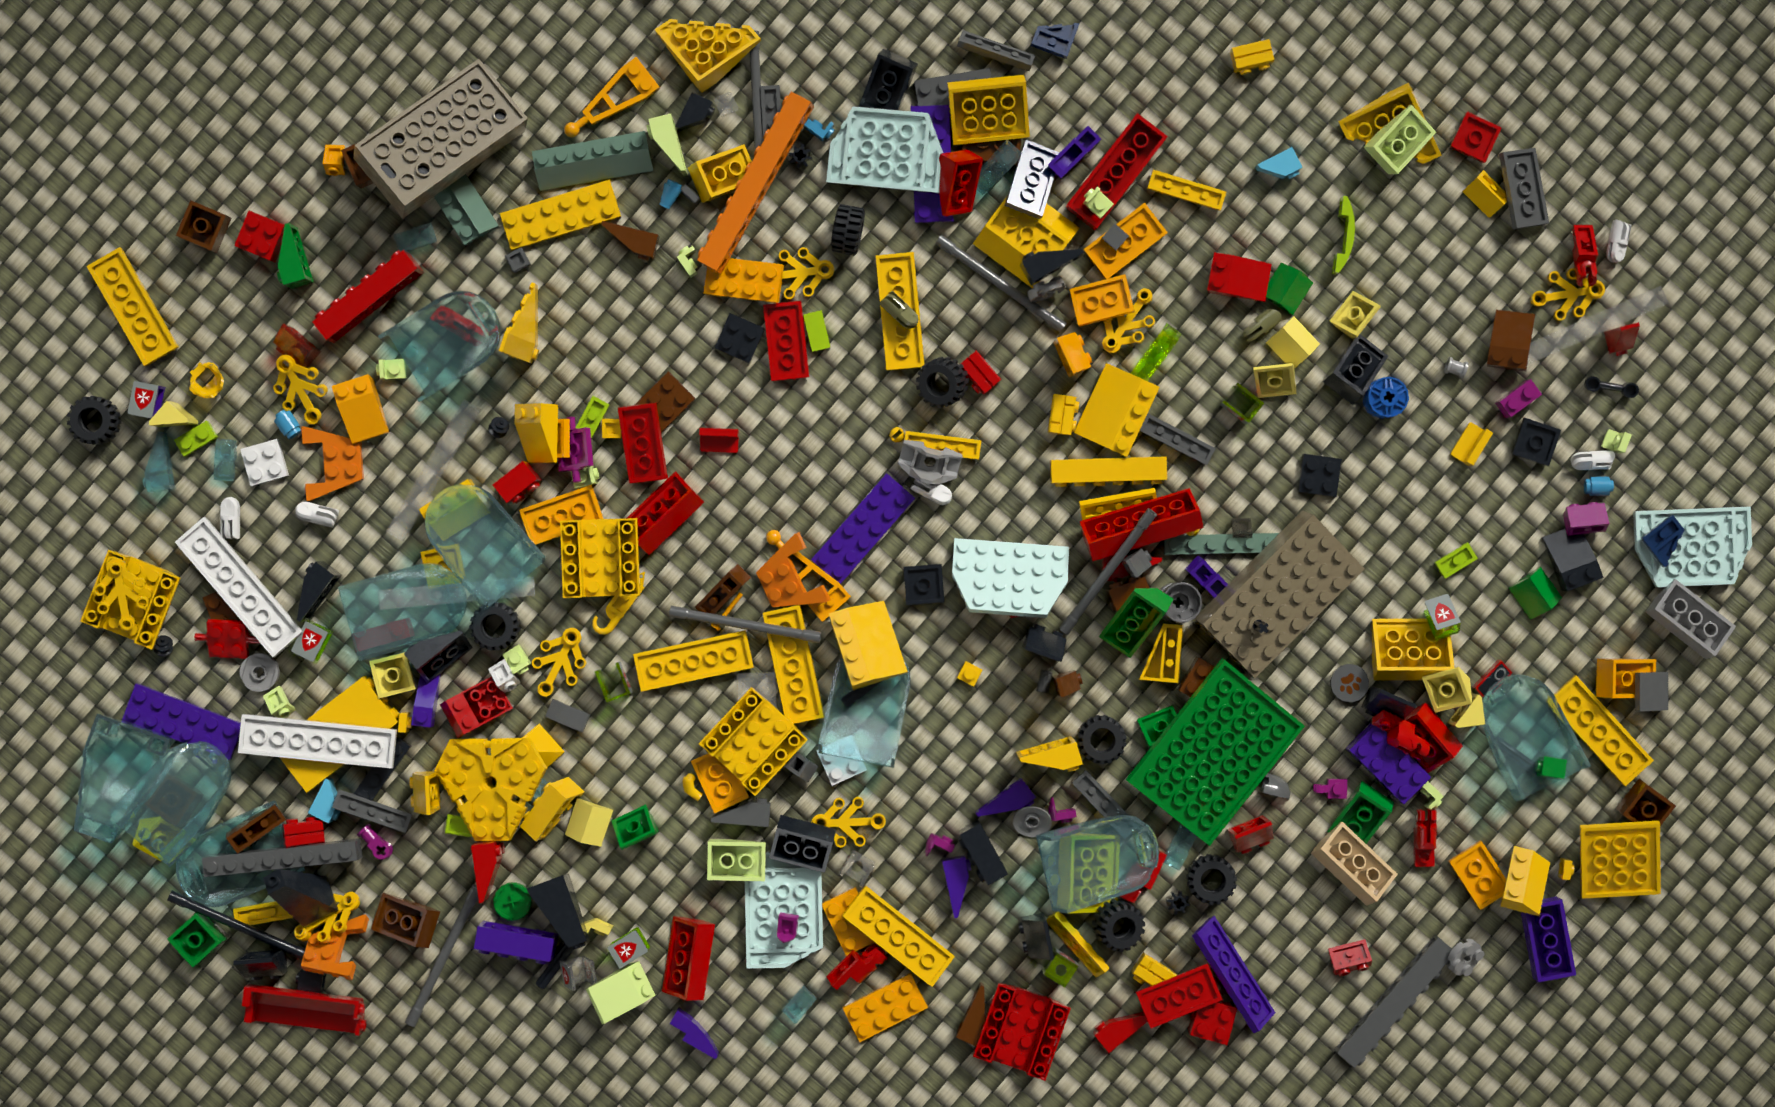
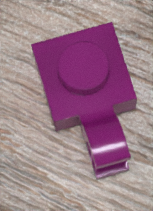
[1313,779,1347,799]

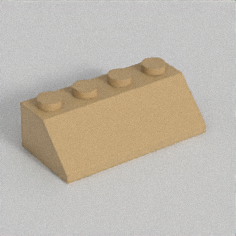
[1311,822,1398,906]

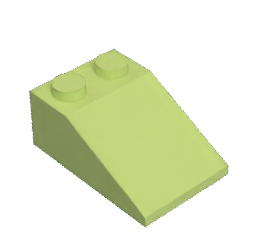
[1364,105,1436,174]
[646,113,688,176]
[707,839,766,881]
[586,961,655,1024]

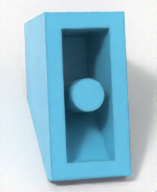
[1255,147,1303,179]
[308,777,341,823]

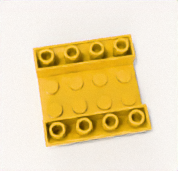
[973,195,1080,289]
[560,518,640,598]
[80,550,181,650]
[699,687,808,796]

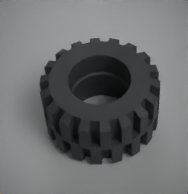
[831,204,865,256]
[916,357,969,408]
[67,396,122,445]
[469,602,521,651]
[1077,715,1127,764]
[1186,854,1237,905]
[1092,899,1145,952]

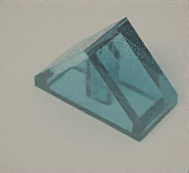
[782,985,817,1024]

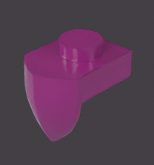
[1048,797,1077,823]
[925,833,955,856]
[777,912,799,943]

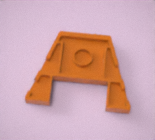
[301,426,364,501]
[756,532,831,607]
[301,914,369,980]

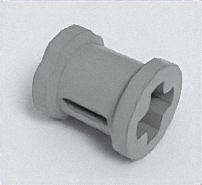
[1444,357,1468,379]

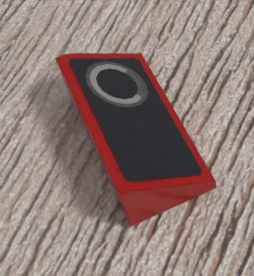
[1472,660,1512,700]

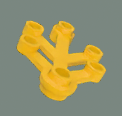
[779,247,834,300]
[1530,268,1605,321]
[1102,288,1155,353]
[273,354,328,424]
[94,558,149,631]
[532,628,587,697]
[811,796,886,848]
[294,892,360,943]

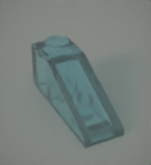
[977,140,1021,195]
[143,432,175,493]

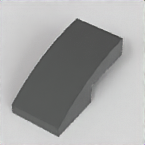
[545,699,591,732]

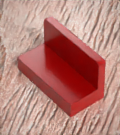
[699,428,739,453]

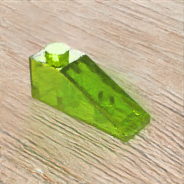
[1130,323,1182,381]

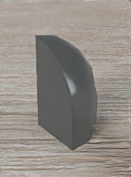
[1260,773,1290,799]

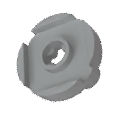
[1028,276,1066,302]
[240,653,280,692]
[1447,939,1484,976]

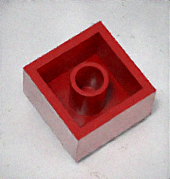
[234,210,285,263]
[493,461,542,504]
[1188,1001,1237,1045]

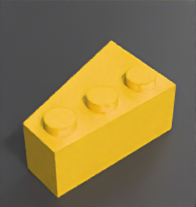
[1139,623,1184,683]
[520,777,585,841]

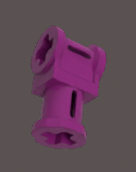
[357,823,393,859]

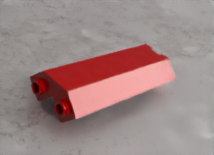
[242,984,367,1036]

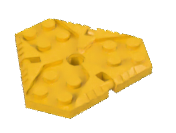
[434,738,547,841]

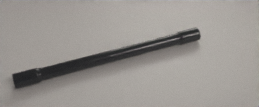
[167,890,305,960]

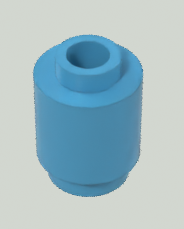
[274,410,302,439]
[1584,477,1614,496]

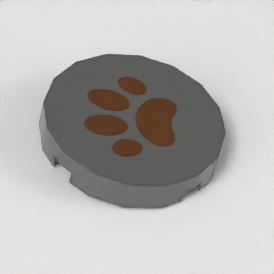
[1330,664,1369,702]

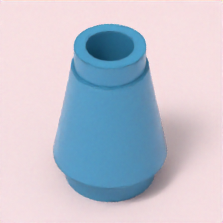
[659,179,682,209]

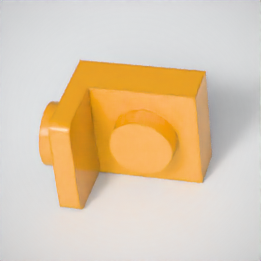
[322,145,345,176]

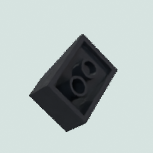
[859,49,918,110]
[1020,249,1084,286]
[1322,334,1388,405]
[1542,528,1604,591]
[297,561,342,622]
[1022,624,1067,662]
[404,630,473,684]
[1361,686,1417,719]
[1018,913,1054,960]
[233,949,288,981]

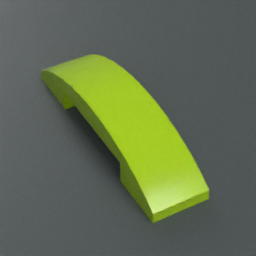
[1332,196,1355,275]

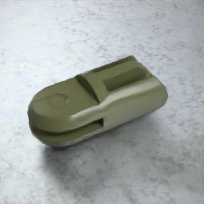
[879,291,919,329]
[1243,308,1282,342]

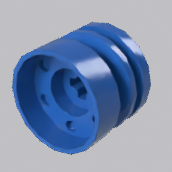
[1363,377,1409,419]

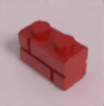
[961,350,1001,395]
[282,816,325,848]

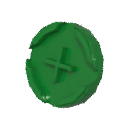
[493,882,532,921]

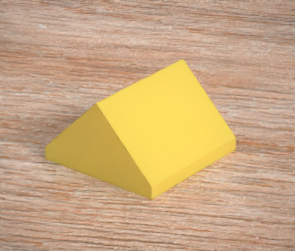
[1330,291,1381,339]
[1266,316,1320,368]
[1253,363,1296,398]
[149,401,198,427]
[369,652,416,699]
[1422,667,1472,713]
[1447,693,1485,728]
[565,798,613,847]

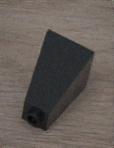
[263,869,339,928]
[527,874,590,949]

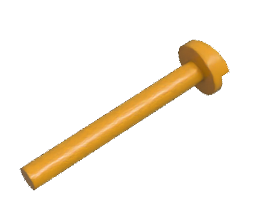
[711,592,743,631]

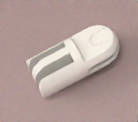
[1606,219,1631,263]
[1571,451,1615,470]
[910,479,952,505]
[220,497,240,539]
[295,502,339,528]

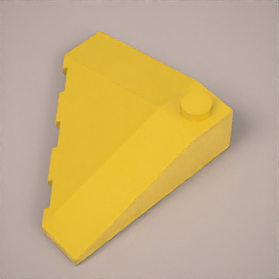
[655,19,761,93]
[1338,82,1442,164]
[499,282,539,364]

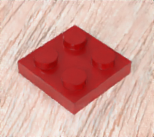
[1450,111,1502,163]

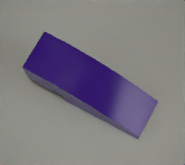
[1047,126,1101,179]
[1185,556,1228,599]
[670,1008,719,1059]

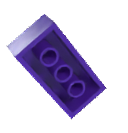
[1345,722,1431,804]
[1521,896,1576,982]
[474,921,559,964]

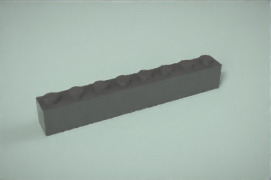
[202,838,362,877]
[1334,935,1452,1068]

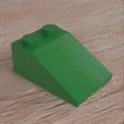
[277,223,314,289]
[1327,781,1394,844]

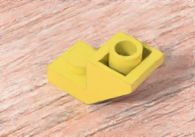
[584,918,614,936]

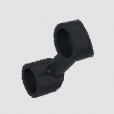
[1584,376,1639,398]

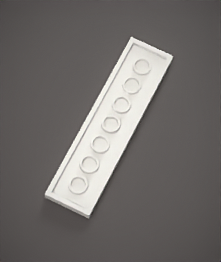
[175,517,303,658]
[238,714,397,768]

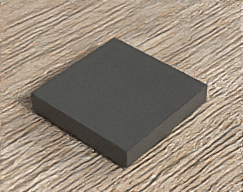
[1635,672,1668,712]

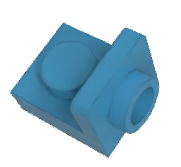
[804,119,835,142]

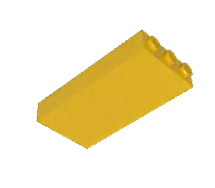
[279,676,399,793]

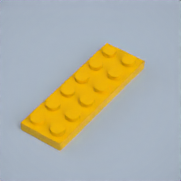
[500,179,622,251]
[86,247,179,366]
[876,252,924,371]
[763,605,825,724]
[633,630,754,692]
[1546,675,1654,786]
[842,886,955,987]

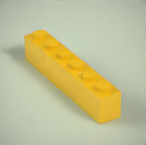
[1050,457,1167,487]

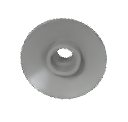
[1013,806,1051,837]

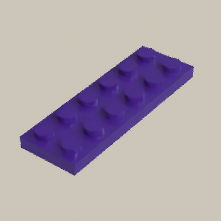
[910,105,953,223]
[811,473,915,584]
[122,683,241,760]
[1192,916,1276,1033]

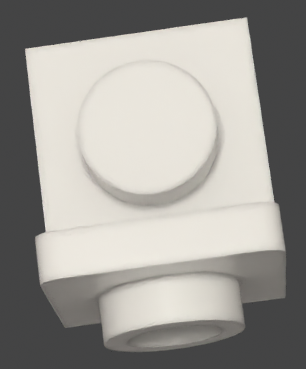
[488,659,520,693]

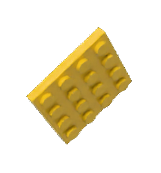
[1580,821,1661,899]

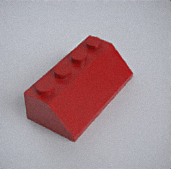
[627,471,704,555]
[662,916,715,1001]

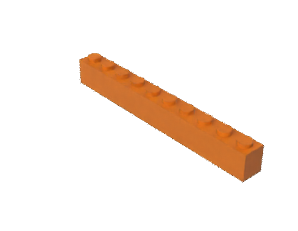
[697,91,814,274]

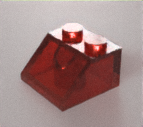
[273,323,321,368]

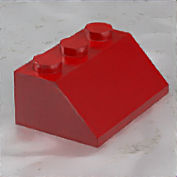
[1404,702,1463,773]

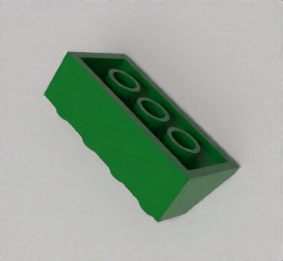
[1099,588,1174,658]

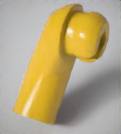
[682,773,703,802]

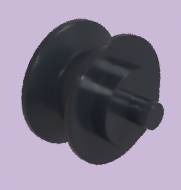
[488,417,510,438]
[153,635,173,656]

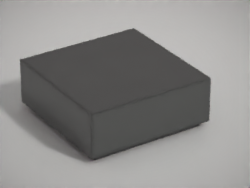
[681,185,701,205]
[1101,223,1129,251]
[505,247,531,274]

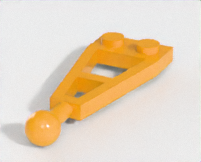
[564,57,660,138]
[766,530,851,622]

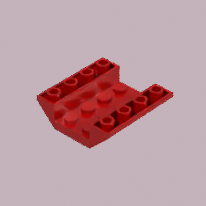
[973,983,1071,1081]

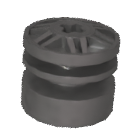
[1160,582,1202,623]

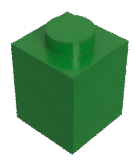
[1535,756,1567,780]

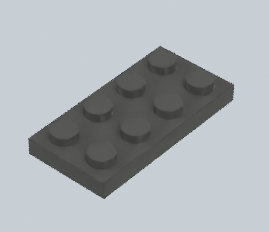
[914,68,991,115]
[1499,148,1549,229]

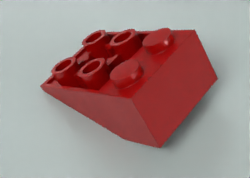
[440,676,513,738]

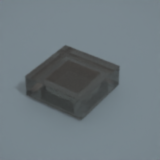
[1231,518,1253,538]

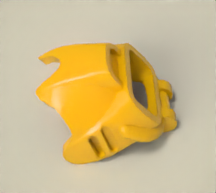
[189,362,224,398]

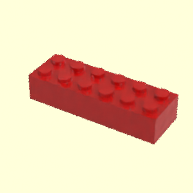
[1065,113,1168,231]
[312,250,424,343]
[1079,488,1204,561]

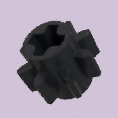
[789,144,812,169]
[1166,890,1190,915]

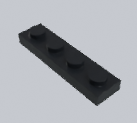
[353,735,412,801]

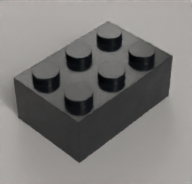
[769,815,836,873]
[957,820,1008,885]

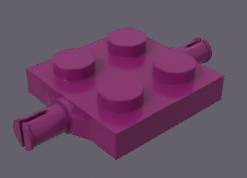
[558,417,594,483]

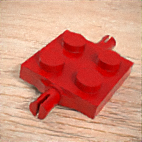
[194,619,261,659]

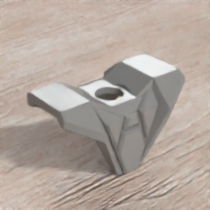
[898,440,962,485]

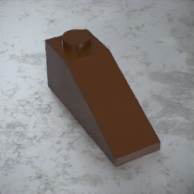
[601,221,660,261]
[695,564,751,614]
[1052,670,1083,698]
[226,804,286,854]
[956,982,985,1047]

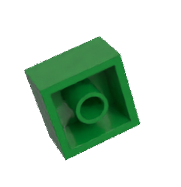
[167,913,227,968]

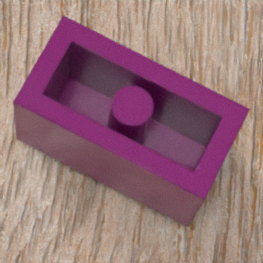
[1495,379,1542,418]
[1563,502,1610,536]

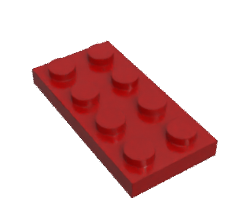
[763,301,810,382]
[618,402,668,484]
[1136,963,1223,1029]

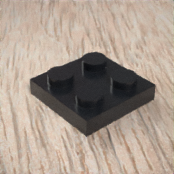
[715,313,765,364]
[1511,418,1561,466]
[1297,454,1342,497]
[903,564,945,605]

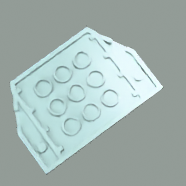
[826,107,943,193]
[1633,507,1752,587]
[952,538,1069,618]
[745,852,823,969]

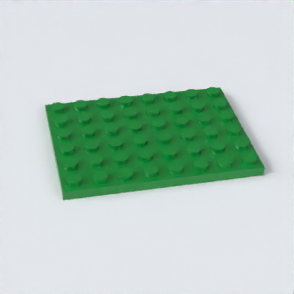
[1125,658,1305,846]

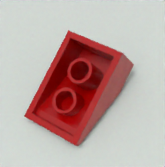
[939,150,983,216]
[1207,252,1272,302]
[1227,815,1274,854]
[471,841,505,903]

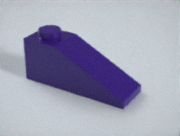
[411,674,441,727]
[975,778,1036,817]
[942,855,972,918]

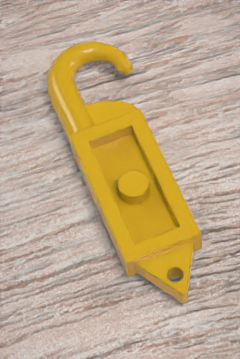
[592,572,645,635]

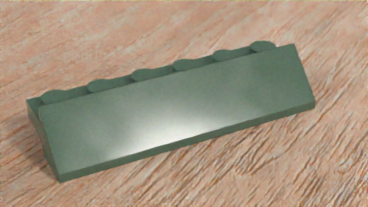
[532,131,653,191]
[434,174,499,246]

